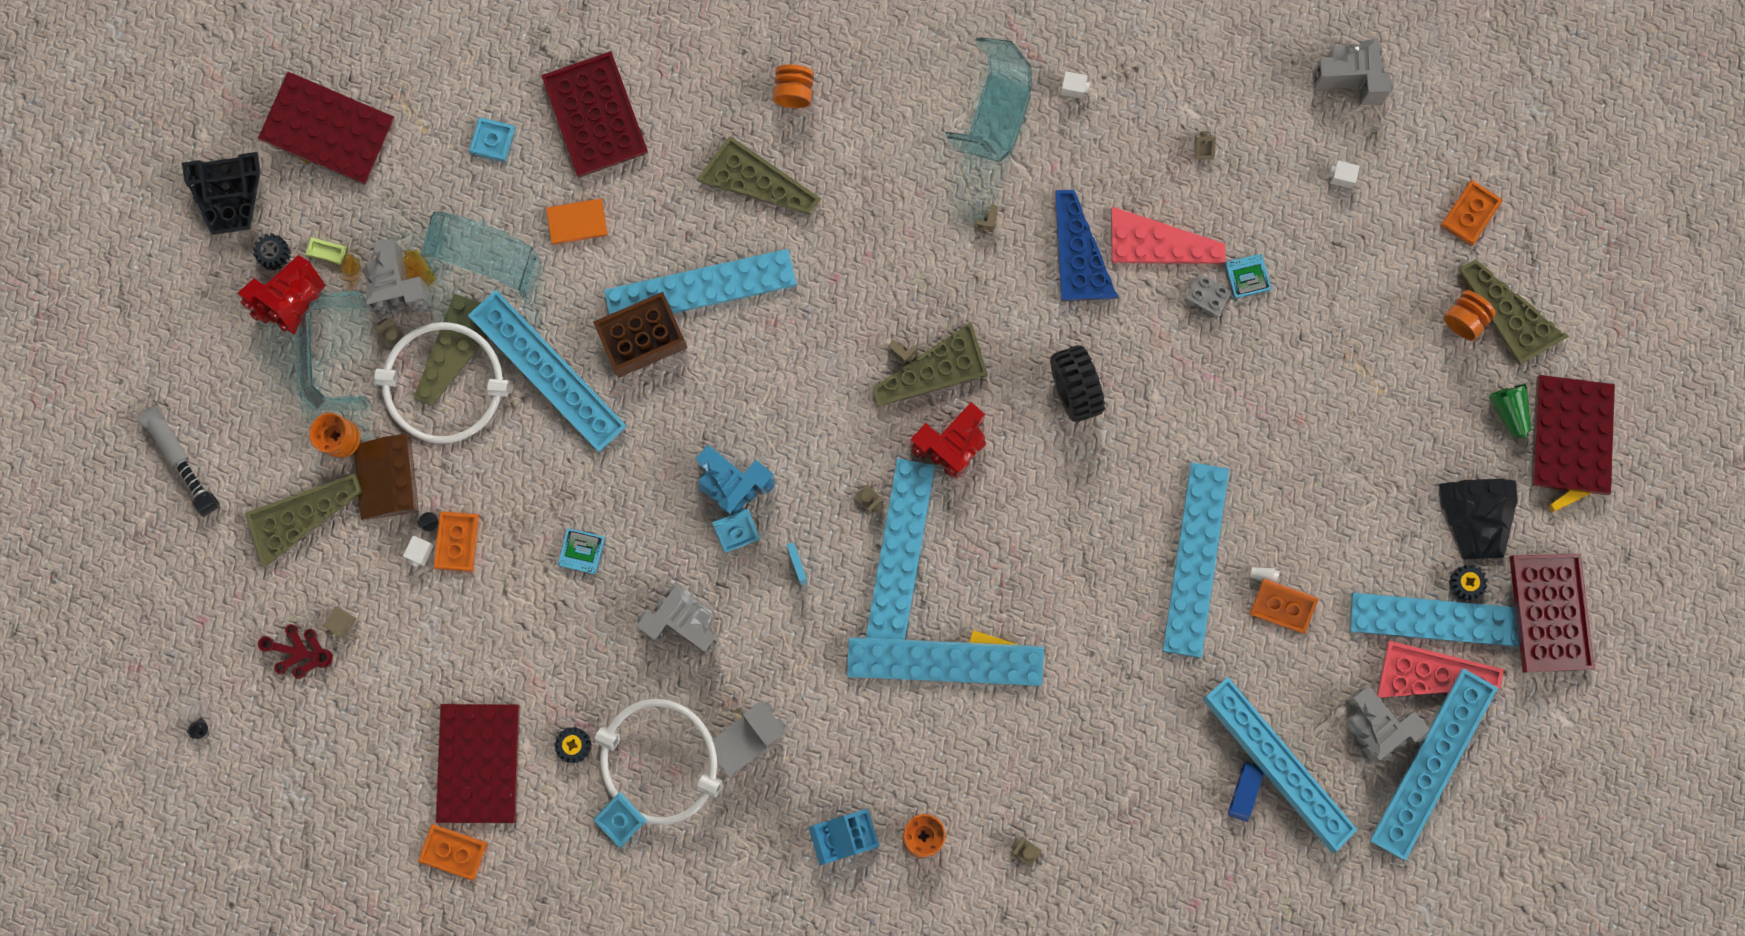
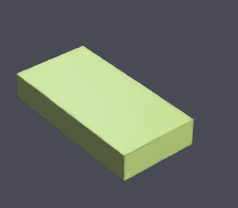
[305,237,348,266]

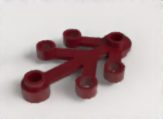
[258,624,333,679]

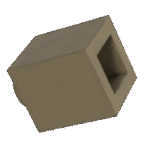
[323,606,357,638]

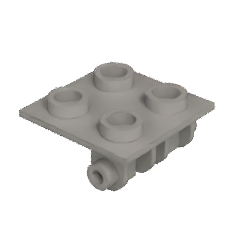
[1184,273,1232,319]

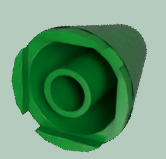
[1488,384,1531,439]

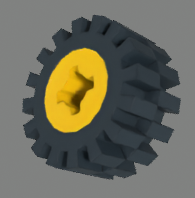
[1449,564,1488,601]
[554,727,592,763]

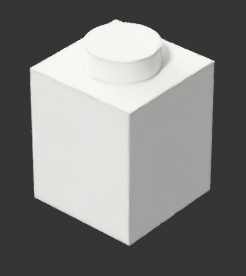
[1061,71,1090,99]
[1328,160,1360,189]
[403,536,434,567]

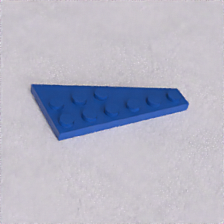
[1055,190,1118,301]

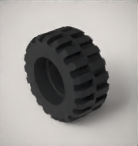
[1050,345,1105,422]

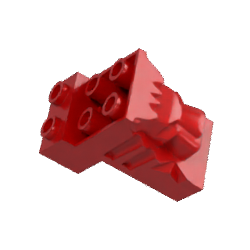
[237,254,326,335]
[909,402,986,479]

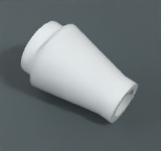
[1250,567,1280,583]

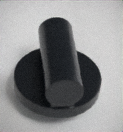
[417,512,439,531]
[186,717,208,739]

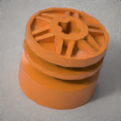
[773,64,814,109]
[1443,290,1496,341]
[309,413,361,458]
[902,814,946,859]

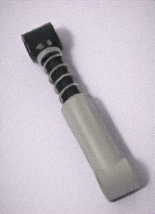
[138,405,220,517]

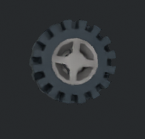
[253,233,291,270]

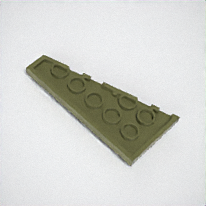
[697,136,821,215]
[1458,259,1569,365]
[413,294,488,406]
[873,322,988,407]
[245,473,362,568]

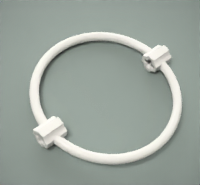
[374,322,510,444]
[595,699,723,825]

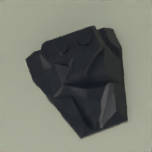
[182,152,261,235]
[1439,478,1518,560]

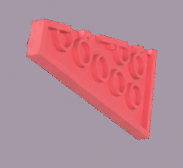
[1111,207,1225,264]
[1377,641,1504,698]

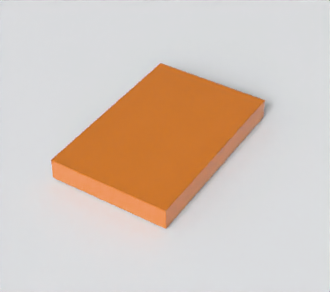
[1440,179,1503,246]
[546,198,608,245]
[434,511,479,572]
[1249,578,1319,634]
[418,824,488,881]

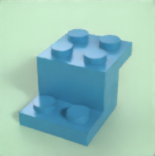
[808,809,880,865]

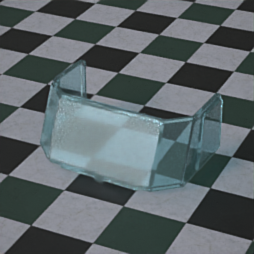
[945,37,1032,162]
[420,212,542,300]
[296,291,372,411]

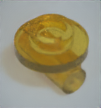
[341,254,360,275]

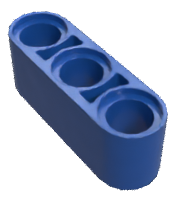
[1228,761,1264,822]

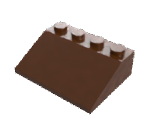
[593,292,688,378]
[354,434,419,520]

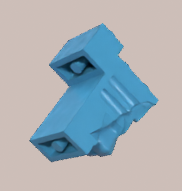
[696,445,775,516]

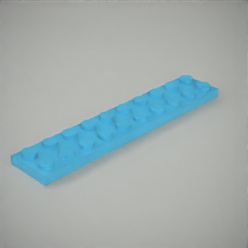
[604,249,797,315]
[468,290,627,453]
[866,458,935,640]
[1162,462,1229,658]
[1350,593,1520,647]
[847,637,1044,686]
[1369,668,1498,861]
[1202,677,1357,854]

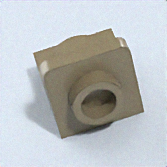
[1194,131,1216,160]
[975,205,998,234]
[375,318,404,350]
[888,340,918,365]
[854,484,884,514]
[1011,837,1042,867]

